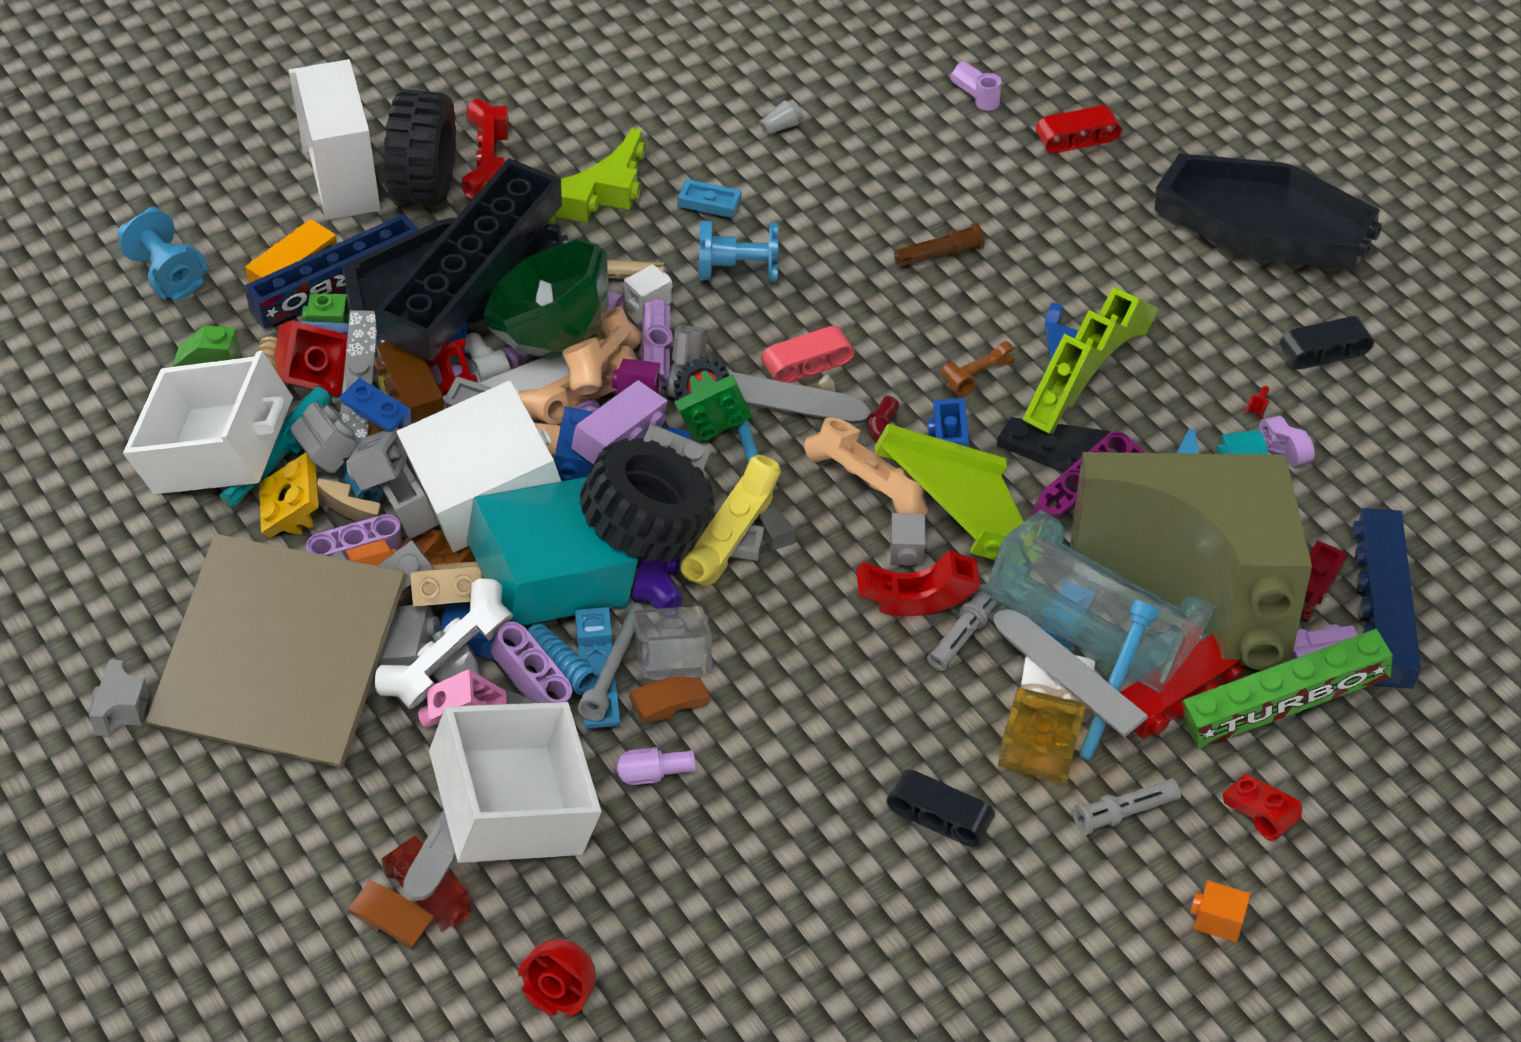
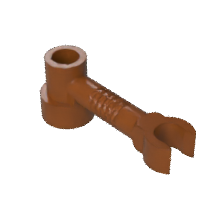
[941,341,1015,397]

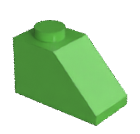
[172,325,241,367]

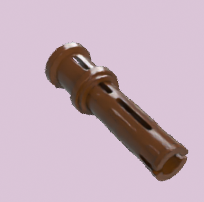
[894,223,985,268]

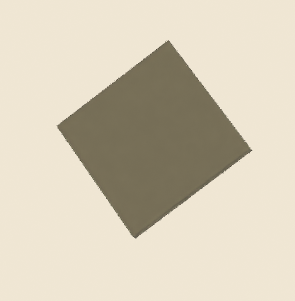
[145,533,407,768]

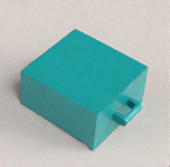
[467,477,638,626]

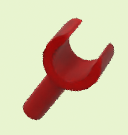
[1245,386,1269,418]

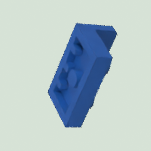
[340,377,411,432]

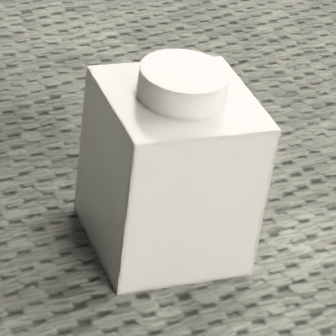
[624,264,673,317]

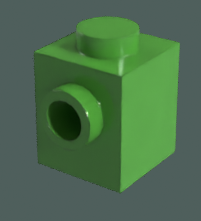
[302,294,350,323]

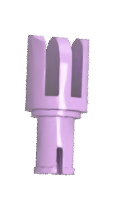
[616,747,696,785]

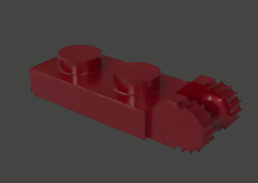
[1301,540,1348,622]

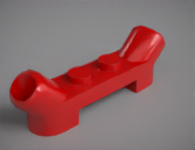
[462,98,509,200]

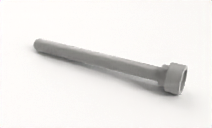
[578,603,644,721]

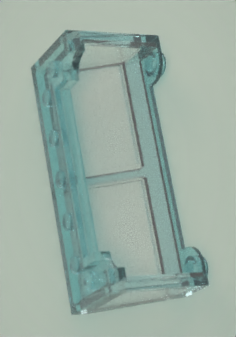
[984,510,1216,693]

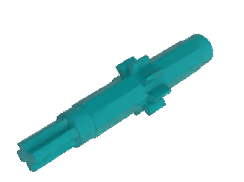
[220,387,332,507]

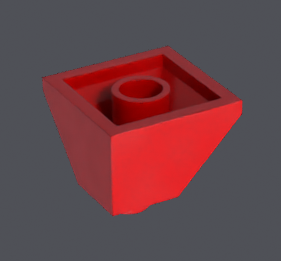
[274,320,348,396]

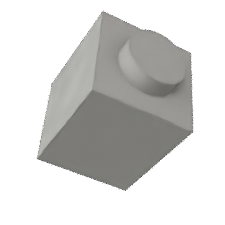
[890,513,925,566]

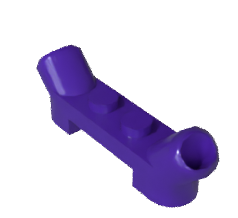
[633,558,683,616]

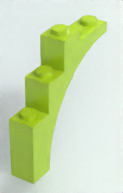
[485,128,647,224]

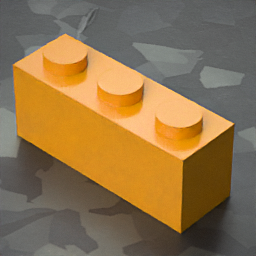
[245,219,337,284]

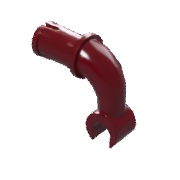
[867,396,899,443]

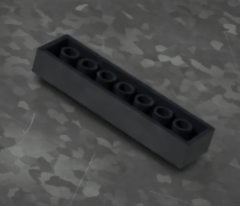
[374,158,562,361]

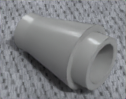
[759,99,803,136]

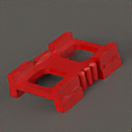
[424,339,478,396]

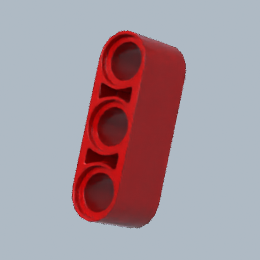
[1035,105,1122,153]

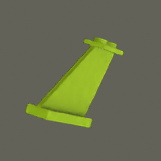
[875,424,1045,570]

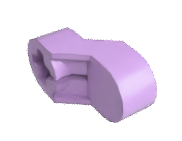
[1259,415,1315,467]

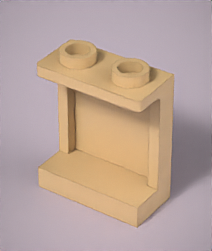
[410,561,483,607]

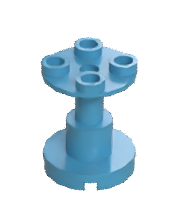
[117,207,208,300]
[699,221,779,282]

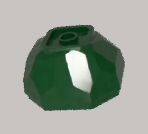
[483,239,609,359]

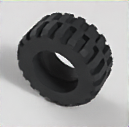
[384,89,457,205]
[580,438,715,562]

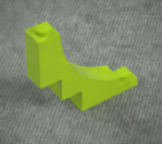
[1022,286,1159,434]

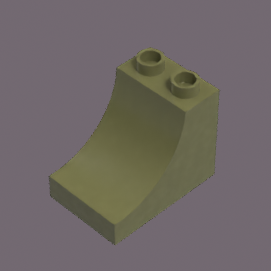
[1069,452,1312,670]

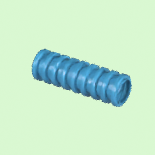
[527,624,599,695]

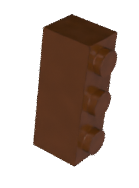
[374,341,445,424]

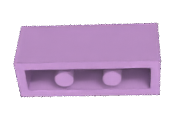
[571,380,667,464]

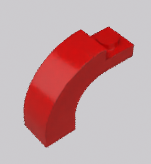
[856,550,980,616]

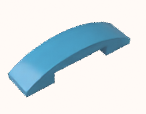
[575,607,620,728]

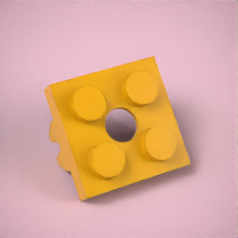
[259,453,319,538]

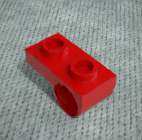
[1222,774,1303,841]

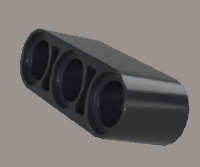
[1280,316,1374,370]
[886,770,995,847]

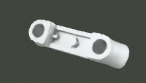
[375,578,513,709]

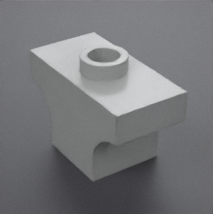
[89,659,151,737]

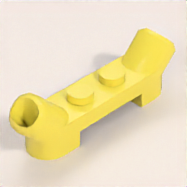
[679,455,781,586]

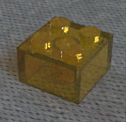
[998,687,1086,784]

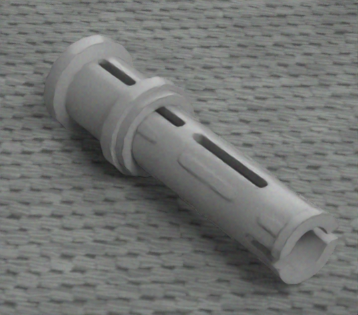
[927,584,1003,671]
[1073,778,1181,836]

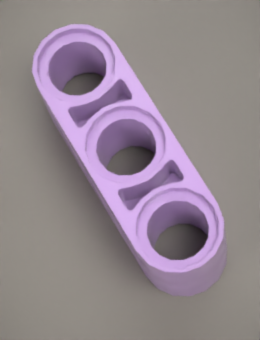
[306,514,403,560]
[491,622,572,703]

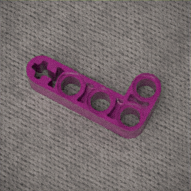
[1031,431,1145,527]

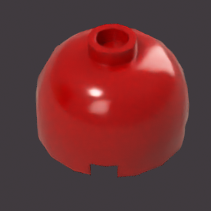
[518,938,596,1017]

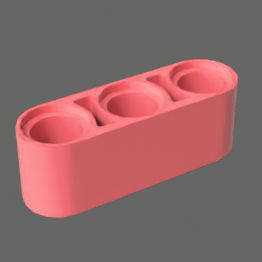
[761,326,855,383]

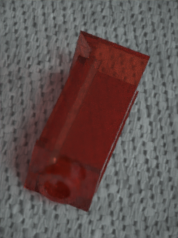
[382,835,471,932]

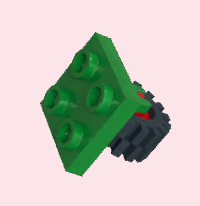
[673,357,753,443]

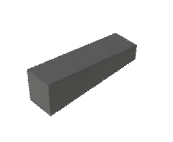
[755,501,796,551]

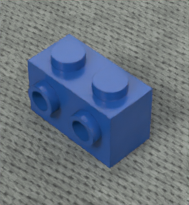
[928,398,969,447]

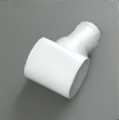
[467,332,510,383]

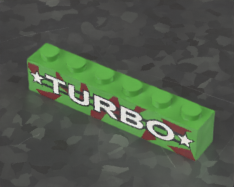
[1183,628,1393,749]

